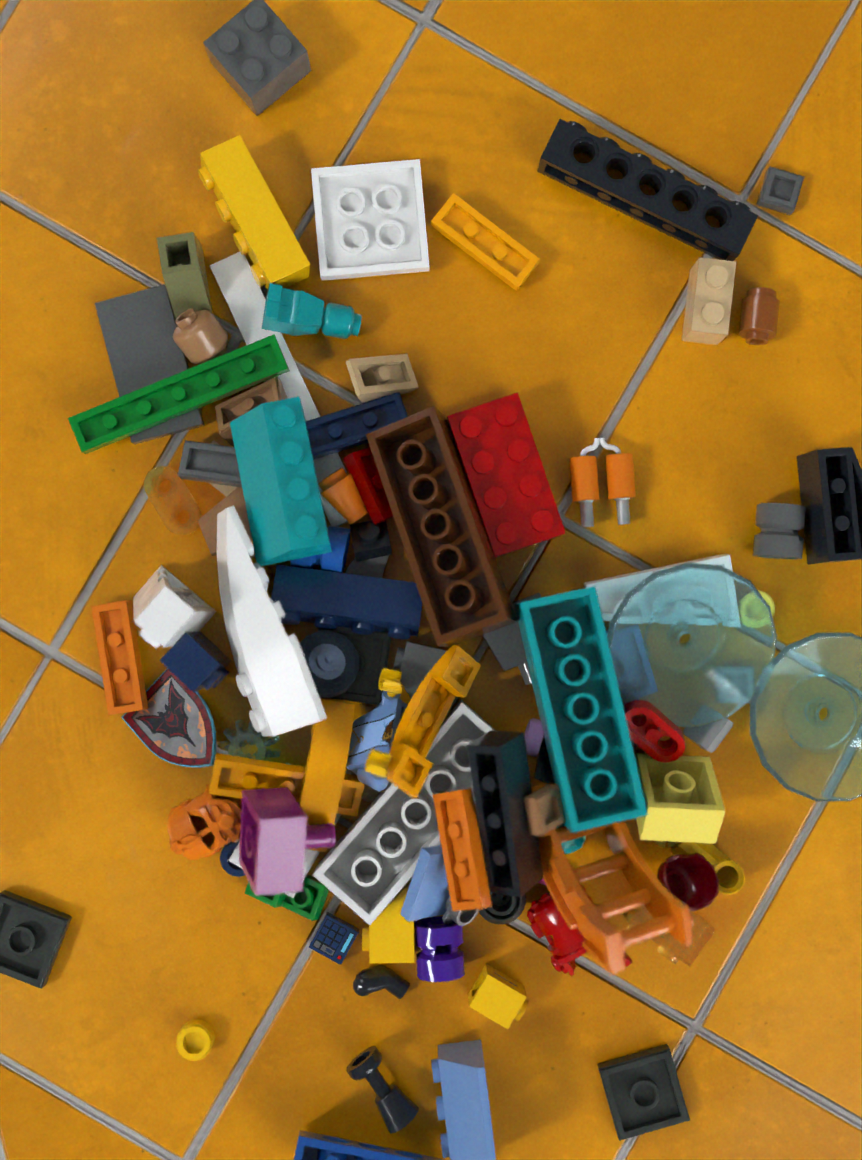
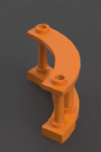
[530,776,693,975]

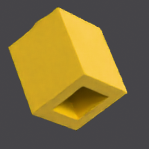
[468,963,528,1030]

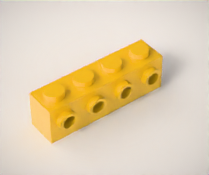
[198,135,310,290]

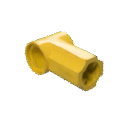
[670,842,745,895]

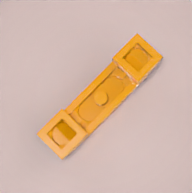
[386,645,481,799]
[299,698,355,852]

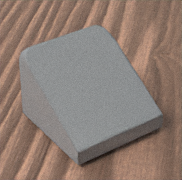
[683,706,733,753]

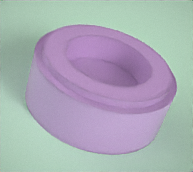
[524,718,544,757]

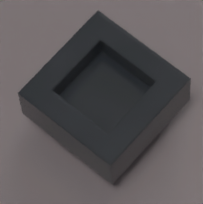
[350,521,393,562]

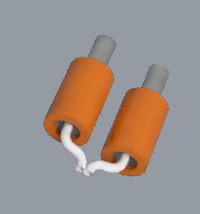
[569,438,636,527]

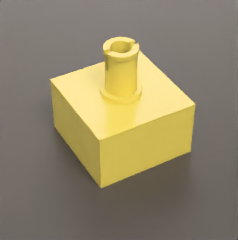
[635,753,725,848]

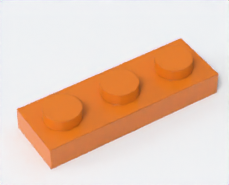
[91,600,148,715]
[433,788,492,911]

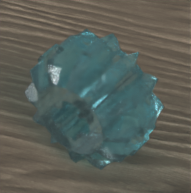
[218,719,281,762]

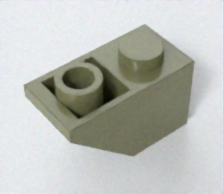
[157,232,213,319]

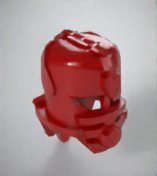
[527,884,633,976]

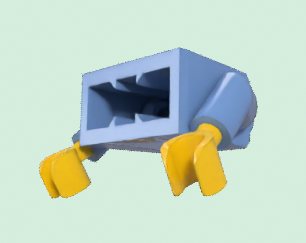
[346,668,408,791]

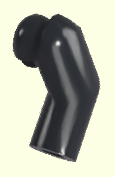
[353,965,410,999]

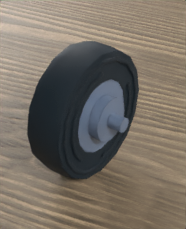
[299,631,359,698]

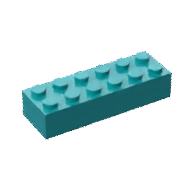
[514,586,648,833]

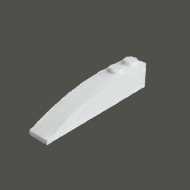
[217,506,327,736]

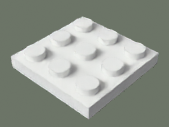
[311,159,430,281]

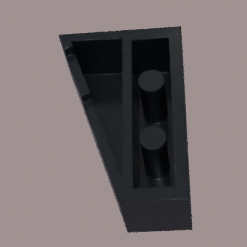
[797,447,862,565]

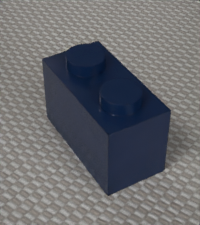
[160,631,232,692]

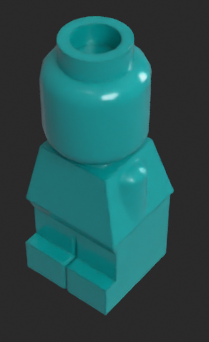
[261,283,362,339]

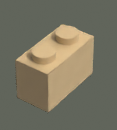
[682,257,736,345]

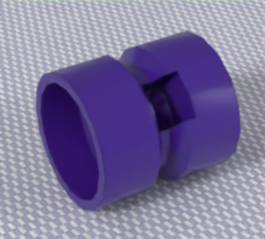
[415,916,465,982]

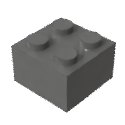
[203,0,311,116]

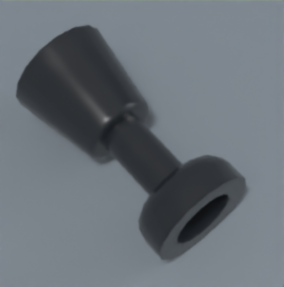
[346,1046,419,1133]

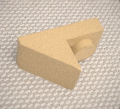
[346,354,418,403]

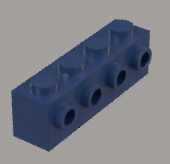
[271,565,422,639]

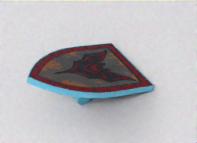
[121,668,216,768]

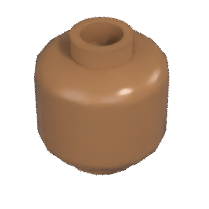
[173,309,228,364]

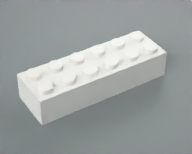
[313,700,496,925]

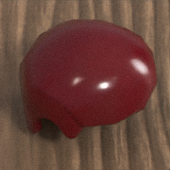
[657,853,719,912]

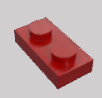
[343,447,394,525]

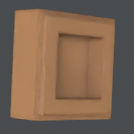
[523,785,565,836]

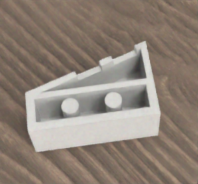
[133,565,216,648]

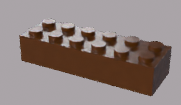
[366,406,518,648]

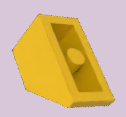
[362,879,415,964]

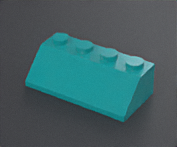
[230,396,332,566]

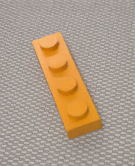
[208,753,365,817]

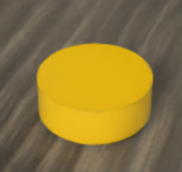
[176,1019,215,1061]

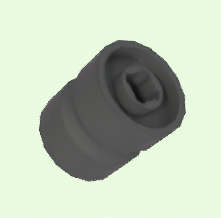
[753,503,806,559]

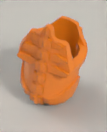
[167,783,242,861]

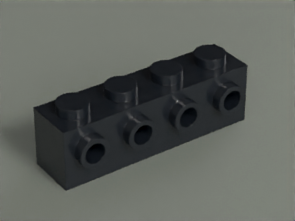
[467,730,543,897]

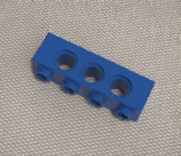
[293,1130,444,1160]

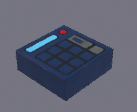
[309,912,359,965]

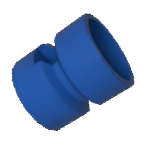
[290,525,351,573]

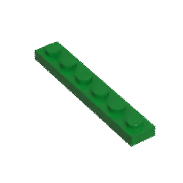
[68,334,290,454]

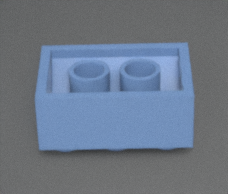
[431,1040,496,1160]

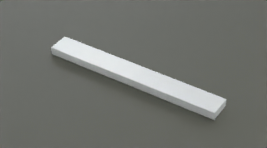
[210,252,348,526]

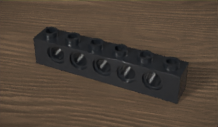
[537,119,758,261]

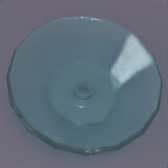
[607,562,777,728]
[750,632,862,802]

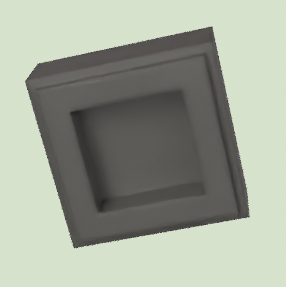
[756,167,804,215]

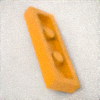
[431,193,540,291]

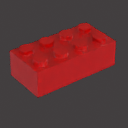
[447,392,566,558]

